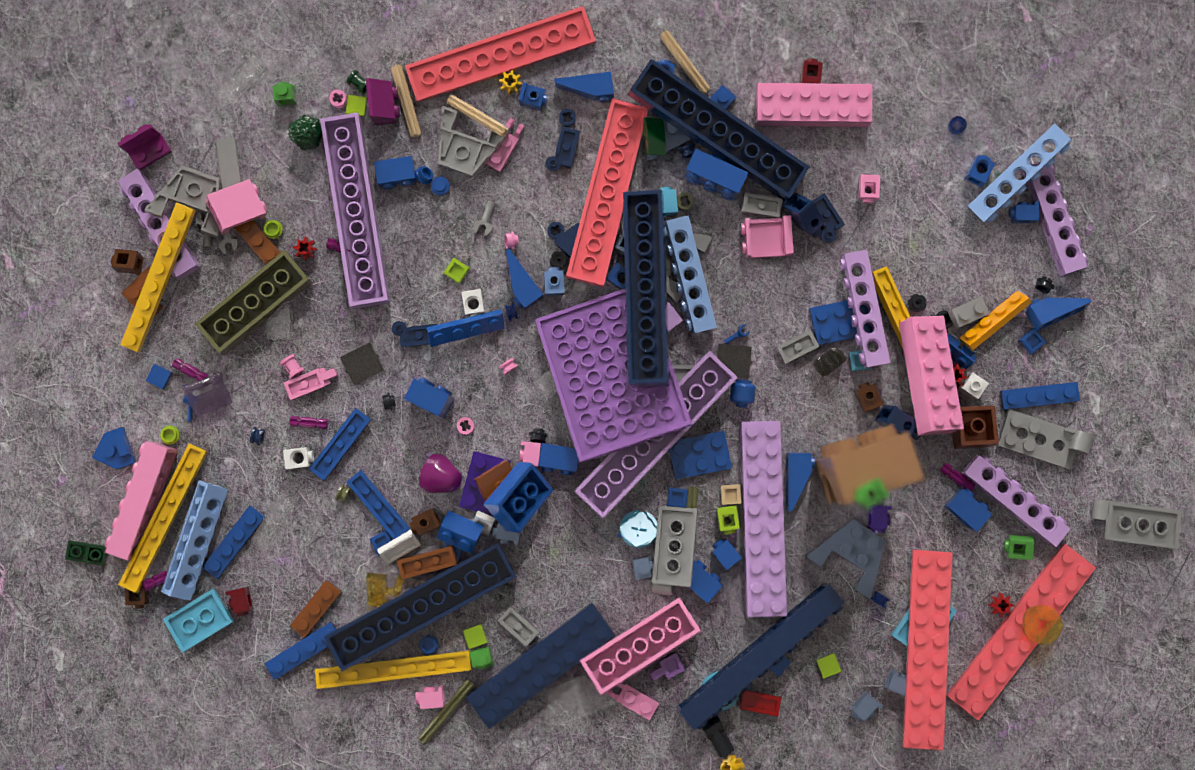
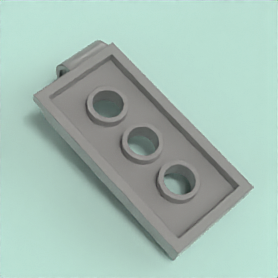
[996,409,1094,470]
[1092,499,1182,549]
[652,506,698,596]

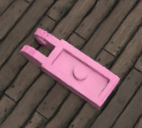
[485,118,525,173]
[606,683,659,720]

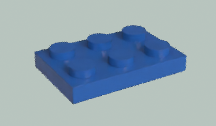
[809,300,872,345]
[669,431,732,480]

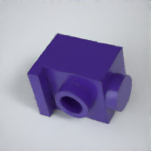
[868,505,892,533]

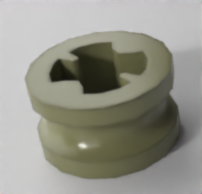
[677,192,693,211]
[335,484,351,504]

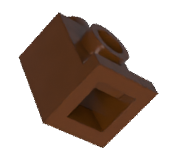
[111,249,144,275]
[854,382,884,412]
[410,508,441,536]
[125,586,149,609]

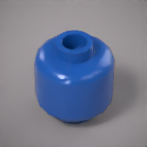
[730,379,756,408]

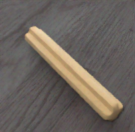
[660,30,710,94]
[391,65,421,137]
[447,95,509,137]

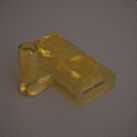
[366,572,404,607]

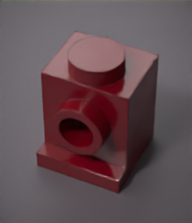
[800,58,823,84]
[226,586,253,617]

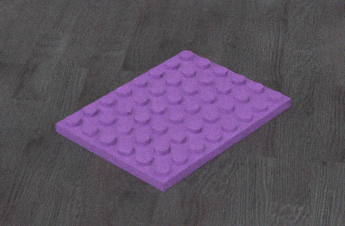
[535,288,692,463]

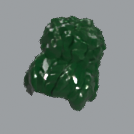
[288,114,323,151]

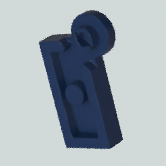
[546,126,580,172]
[812,193,845,243]
[392,321,437,348]

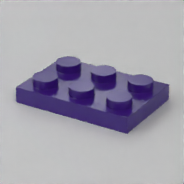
[459,451,511,516]

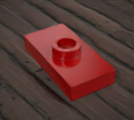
[739,690,782,717]

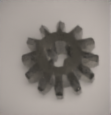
[813,346,847,377]

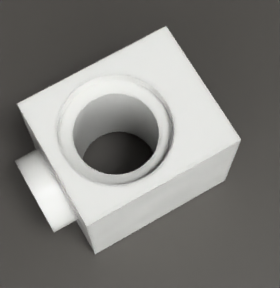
[462,289,485,317]
[957,372,989,400]
[283,447,314,470]

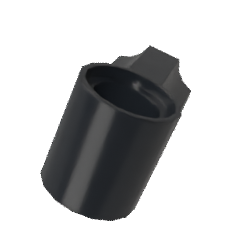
[702,716,734,758]

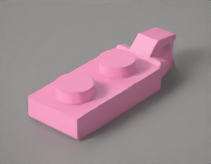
[283,368,339,401]

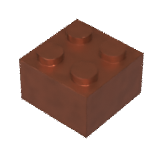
[952,405,999,449]

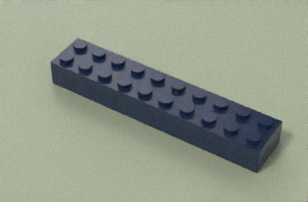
[628,59,810,202]
[623,190,670,388]
[324,543,516,672]
[676,583,845,730]

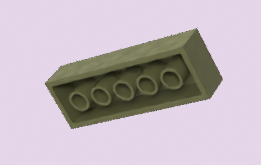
[195,250,313,355]

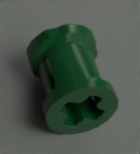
[346,70,367,95]

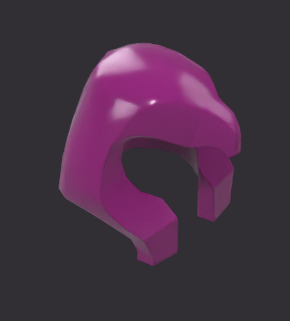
[419,454,462,493]

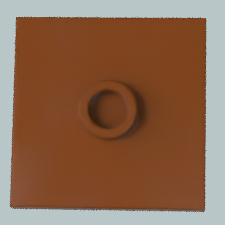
[474,460,512,502]

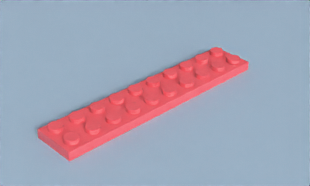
[405,6,596,103]
[566,98,648,287]
[946,543,1096,721]
[903,550,952,750]

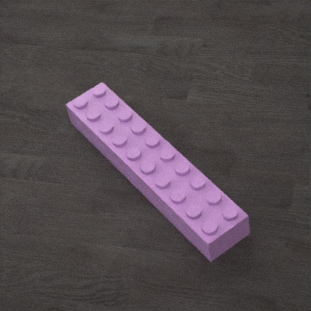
[320,113,391,309]
[575,351,738,519]
[740,421,787,617]

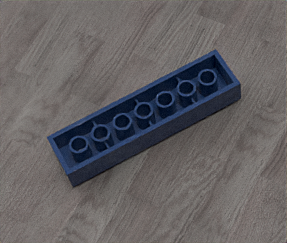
[466,602,615,729]

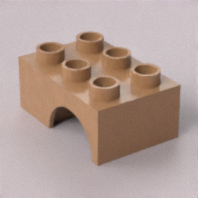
[815,425,924,505]

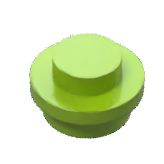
[263,220,283,239]
[160,425,180,445]

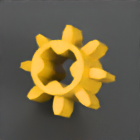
[499,70,522,95]
[721,755,745,770]

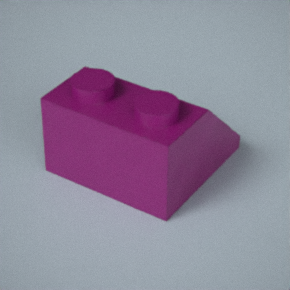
[366,78,400,125]

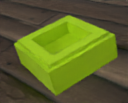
[346,95,368,117]
[443,258,470,284]
[463,624,488,649]
[816,653,842,679]

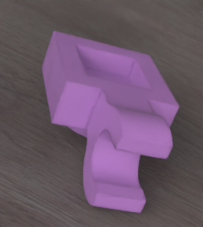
[649,652,685,680]

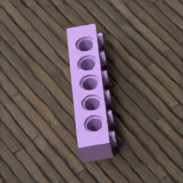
[1022,162,1088,277]
[118,168,201,279]
[840,250,890,369]
[961,455,1070,547]

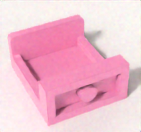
[206,179,267,235]
[741,215,794,259]

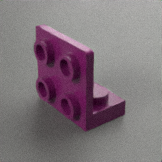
[117,124,172,171]

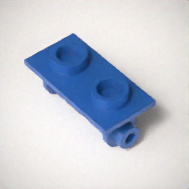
[947,334,977,369]

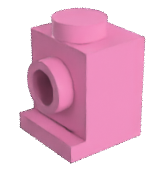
[858,174,880,204]
[520,441,541,467]
[416,685,445,709]

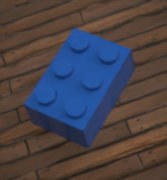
[684,149,748,201]
[404,376,455,419]
[484,462,553,533]

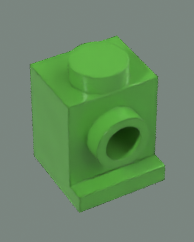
[272,82,297,106]
[854,478,890,508]
[1004,535,1034,560]
[469,646,495,670]

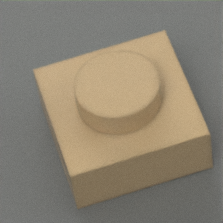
[720,484,741,505]

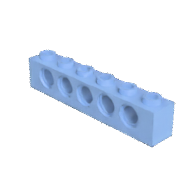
[968,123,1071,224]
[665,216,717,334]
[161,480,228,601]

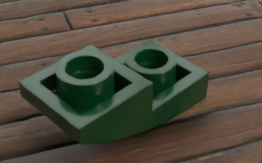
[643,117,666,156]
[65,540,106,566]

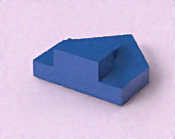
[92,427,136,469]

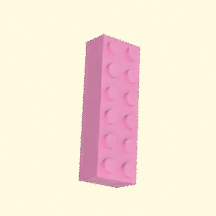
[755,83,872,127]
[899,316,964,436]
[105,441,178,560]
[580,597,701,696]

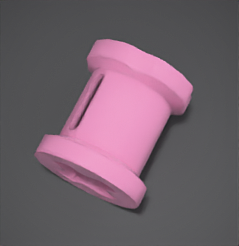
[280,354,305,380]

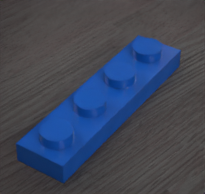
[427,309,505,347]
[1000,382,1080,410]
[309,408,372,481]
[346,470,411,539]
[202,505,266,579]
[264,621,337,680]

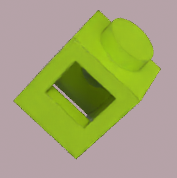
[716,506,740,534]

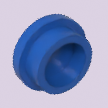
[415,166,433,185]
[431,177,450,196]
[419,635,439,655]

